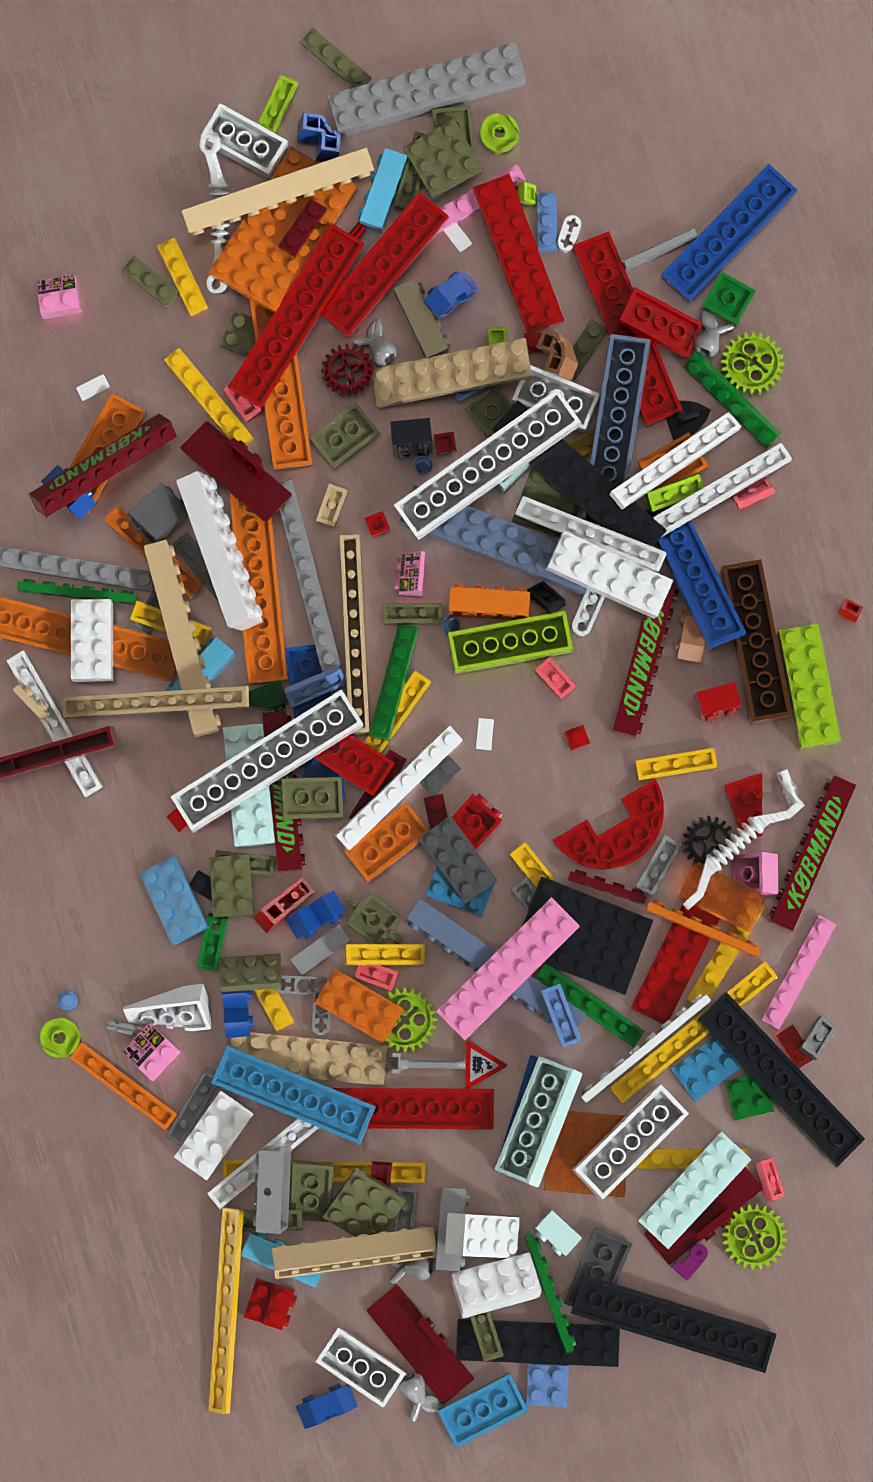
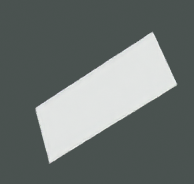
[443,223,472,252]
[76,374,110,401]
[476,718,494,750]

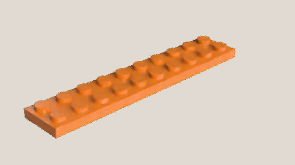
[249,299,312,470]
[229,492,288,685]
[0,597,176,682]

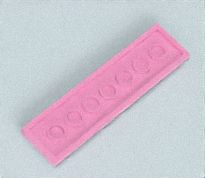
[436,897,580,1040]

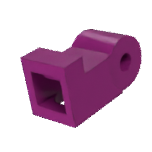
[671,1244,708,1281]

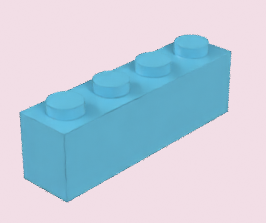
[357,148,408,233]
[164,637,236,714]
[241,1232,322,1287]

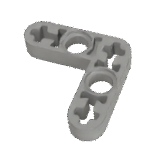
[275,975,331,1036]

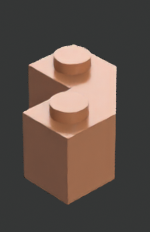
[536,329,578,381]
[675,605,705,663]

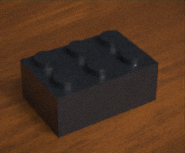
[390,418,433,459]

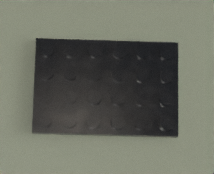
[522,876,653,995]

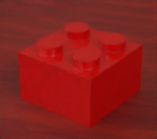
[694,682,741,722]

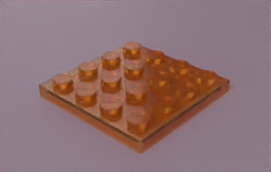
[544,1111,626,1197]

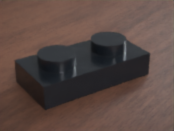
[527,581,566,614]
[189,870,212,901]

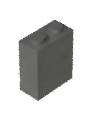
[126,483,188,544]

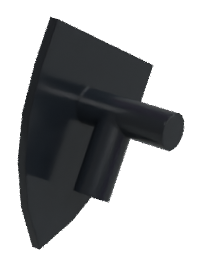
[666,401,711,441]

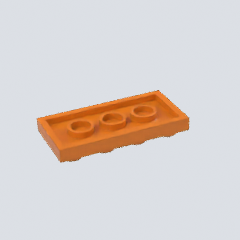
[343,802,429,883]
[315,969,404,1044]

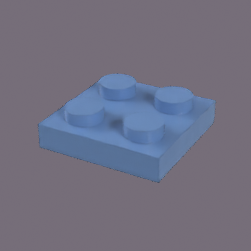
[526,1363,569,1407]

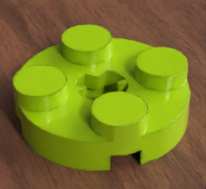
[480,113,519,154]
[40,1018,80,1058]

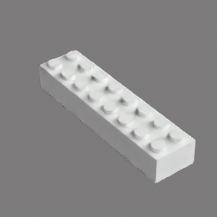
[176,471,263,631]

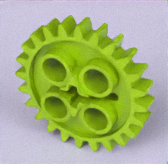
[720,331,785,396]
[384,987,438,1053]
[721,1204,788,1270]

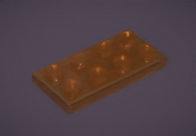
[678,861,766,933]

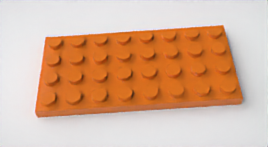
[209,147,358,313]

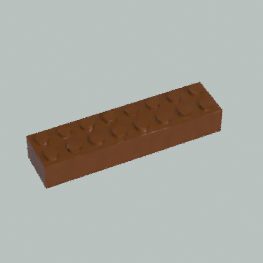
[721,559,792,725]

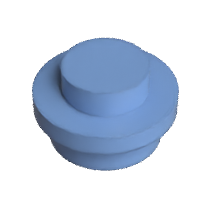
[413,455,433,475]
[442,615,460,635]
[58,991,78,1011]

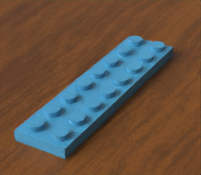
[211,1046,376,1145]

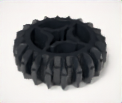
[682,816,735,869]

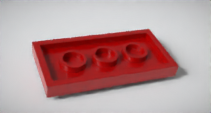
[618,287,703,359]
[313,734,395,797]

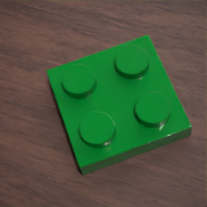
[702,272,756,326]
[725,1076,774,1121]

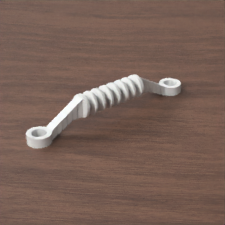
[199,134,230,293]
[683,799,805,910]

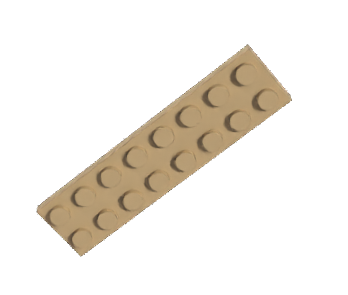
[372,338,532,408]
[226,1032,388,1086]

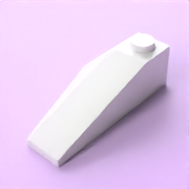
[123,984,211,1031]

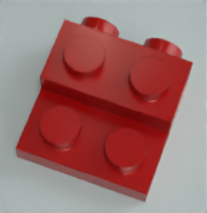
[452,793,503,850]
[244,1278,297,1330]

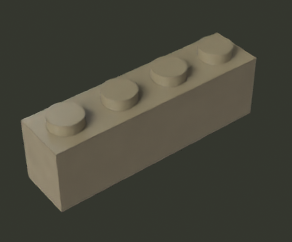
[394,278,450,358]

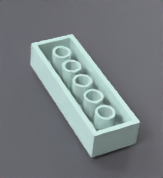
[223,723,275,848]
[494,1056,583,1187]
[638,1131,751,1249]

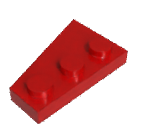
[724,773,763,842]

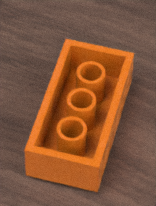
[449,584,530,620]

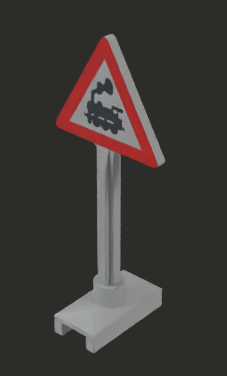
[387,1041,507,1089]

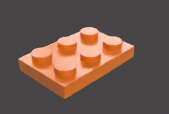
[637,432,708,489]

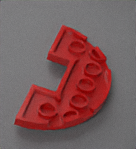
[553,779,664,869]

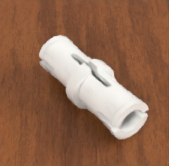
[776,769,799,807]

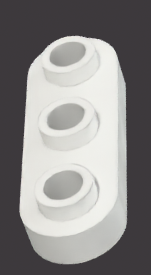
[572,589,605,636]

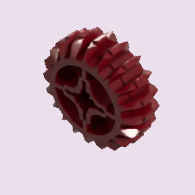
[321,344,374,397]

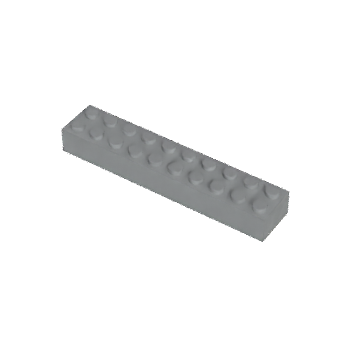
[327,42,526,138]

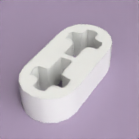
[558,215,581,253]

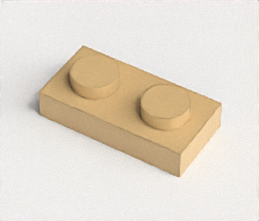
[316,484,348,528]
[13,685,49,719]

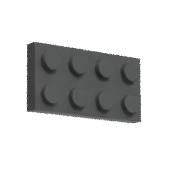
[418,815,497,904]
[563,1228,632,1306]

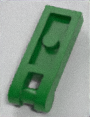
[197,913,228,972]

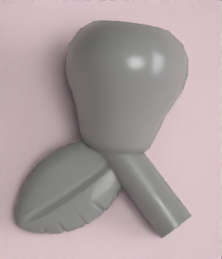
[694,310,734,357]
[353,319,397,366]
[389,1258,433,1285]
[399,1373,445,1421]

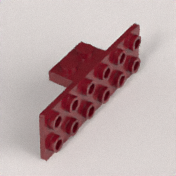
[180,421,292,522]
[644,1167,763,1265]
[367,1285,474,1404]

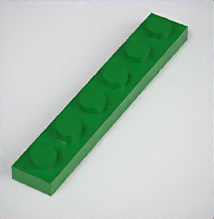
[684,351,781,448]
[17,579,138,605]
[369,624,419,741]
[535,964,645,1048]
[525,1234,576,1354]

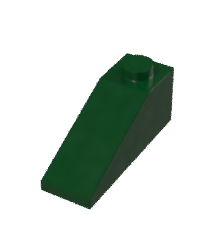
[239,680,289,712]

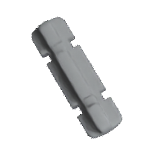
[106,1019,144,1037]

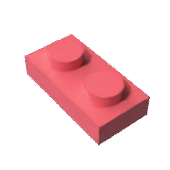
[223,385,262,422]
[731,477,775,509]
[535,657,576,700]
[354,965,399,991]
[755,1157,785,1202]

